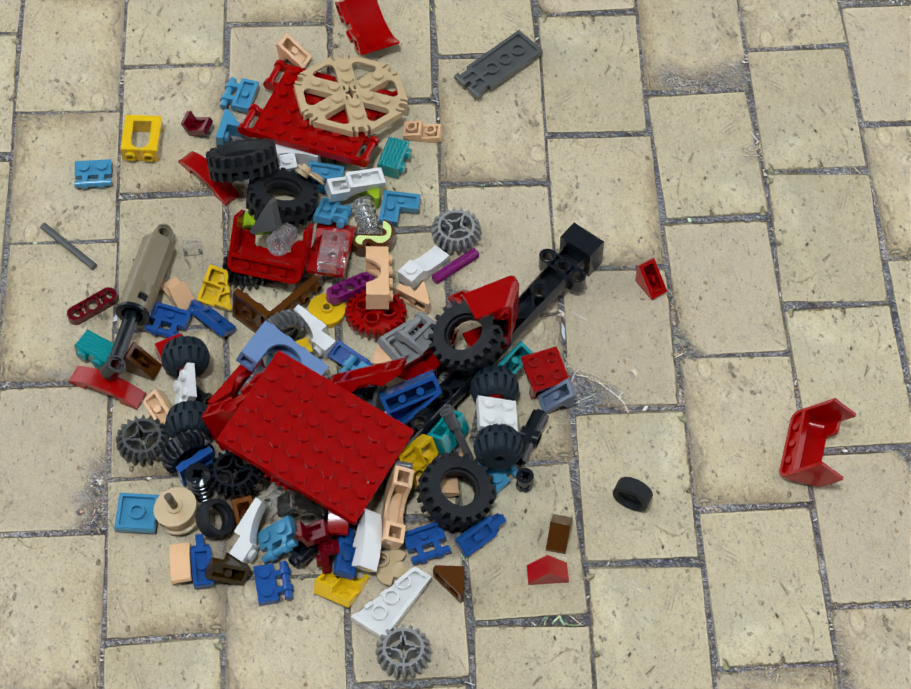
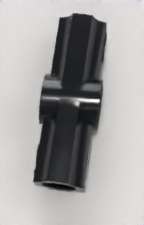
[516,409,549,466]

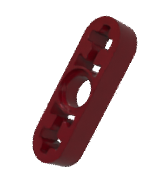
[67,287,118,325]

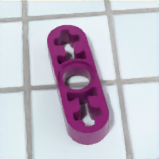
[326,272,374,305]

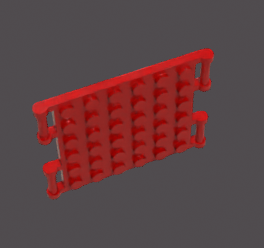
[237,59,398,167]

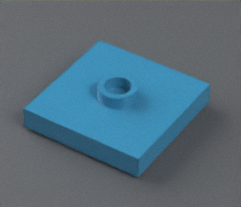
[114,493,160,534]

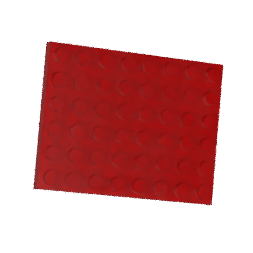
[216,350,415,526]

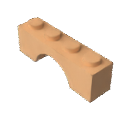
[366,246,393,309]
[381,465,414,550]

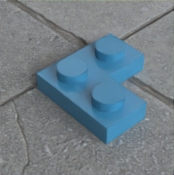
[379,190,421,226]

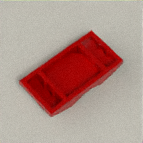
[306,223,357,278]
[329,357,407,393]
[207,358,265,405]

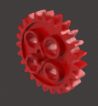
[345,289,407,339]

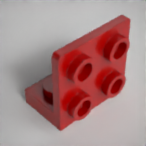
[521,347,569,400]

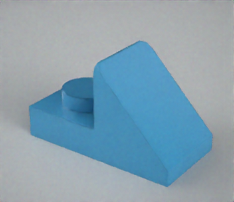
[216,109,243,145]

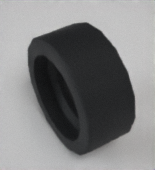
[613,477,653,512]
[195,498,235,539]

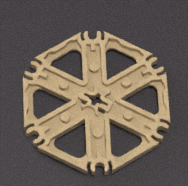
[294,54,408,137]

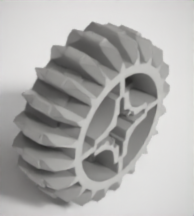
[431,207,481,254]
[375,623,431,679]

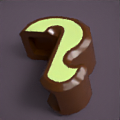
[352,219,395,257]

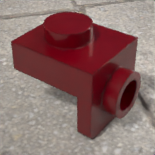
[181,111,213,136]
[295,519,329,547]
[315,540,340,574]

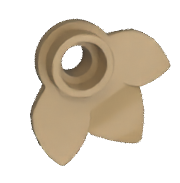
[295,163,325,185]
[376,549,408,586]

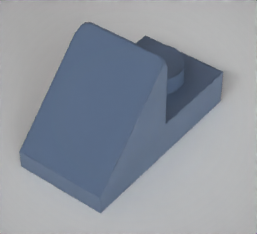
[538,378,576,414]

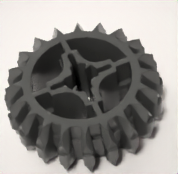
[256,309,304,355]
[116,415,169,466]

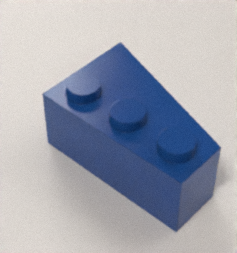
[379,370,442,424]

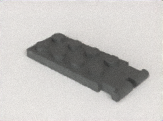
[454,30,543,100]

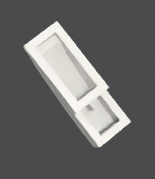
[351,509,382,572]

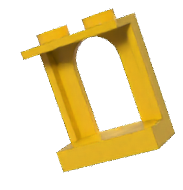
[120,115,163,162]

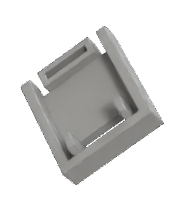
[377,320,433,370]

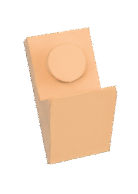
[276,32,312,68]
[160,276,195,311]
[395,281,430,315]

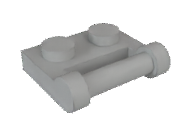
[395,311,436,356]

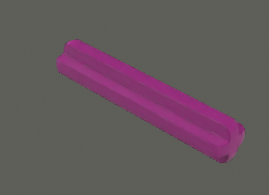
[432,248,479,284]

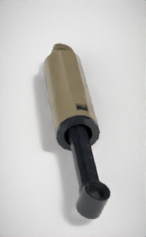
[100,224,174,381]

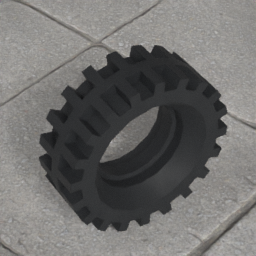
[205,138,279,183]
[246,167,318,229]
[428,298,506,376]
[416,451,496,532]

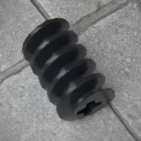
[185,463,214,503]

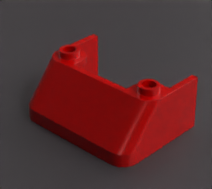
[227,209,314,284]
[462,275,519,350]
[779,398,856,487]

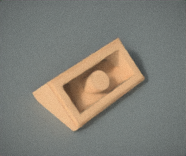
[142,388,172,428]

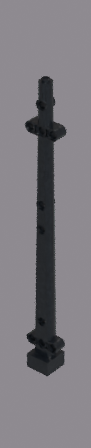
[288,222,604,568]

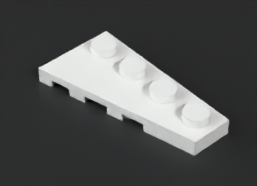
[351,566,431,638]

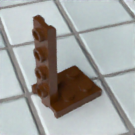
[232,274,323,333]

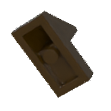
[204,553,251,586]

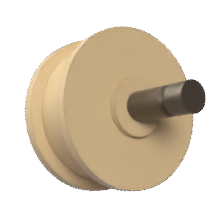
[154,487,200,536]

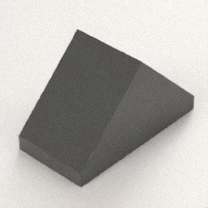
[249,198,282,234]

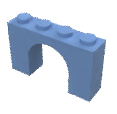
[236,321,329,375]

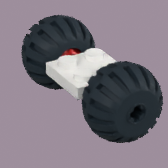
[161,336,211,439]
[470,365,523,470]

